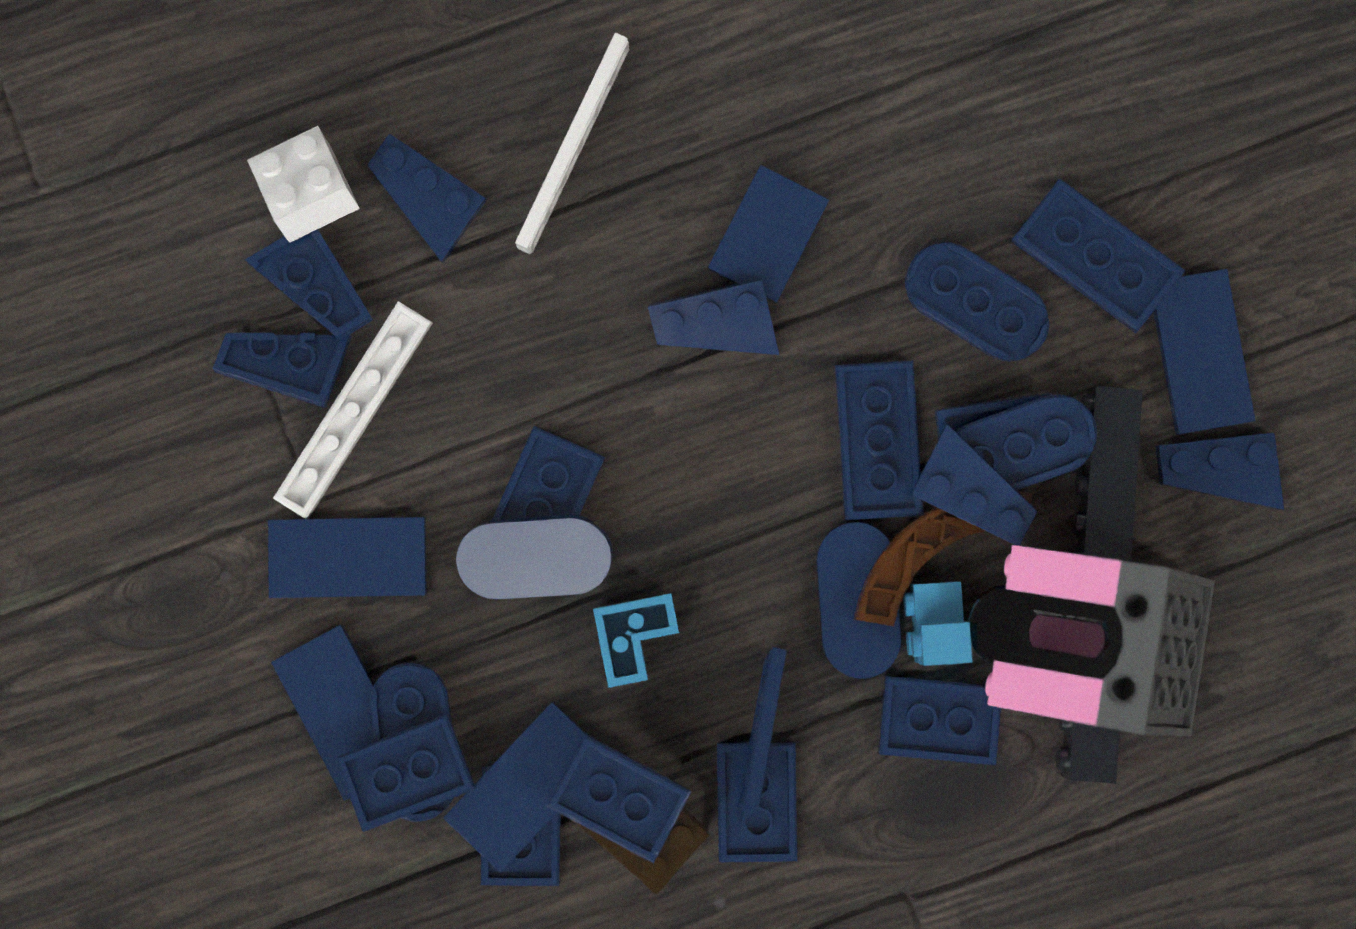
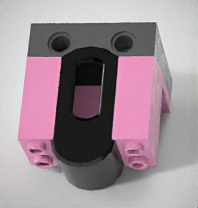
[968,545,1215,736]

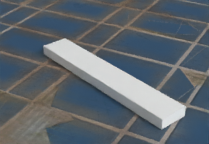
[515,32,629,254]
[273,301,433,519]

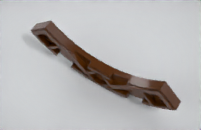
[853,491,1032,626]

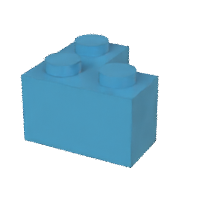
[904,581,972,666]
[593,593,679,688]

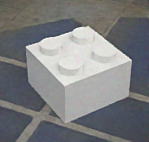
[247,126,360,243]

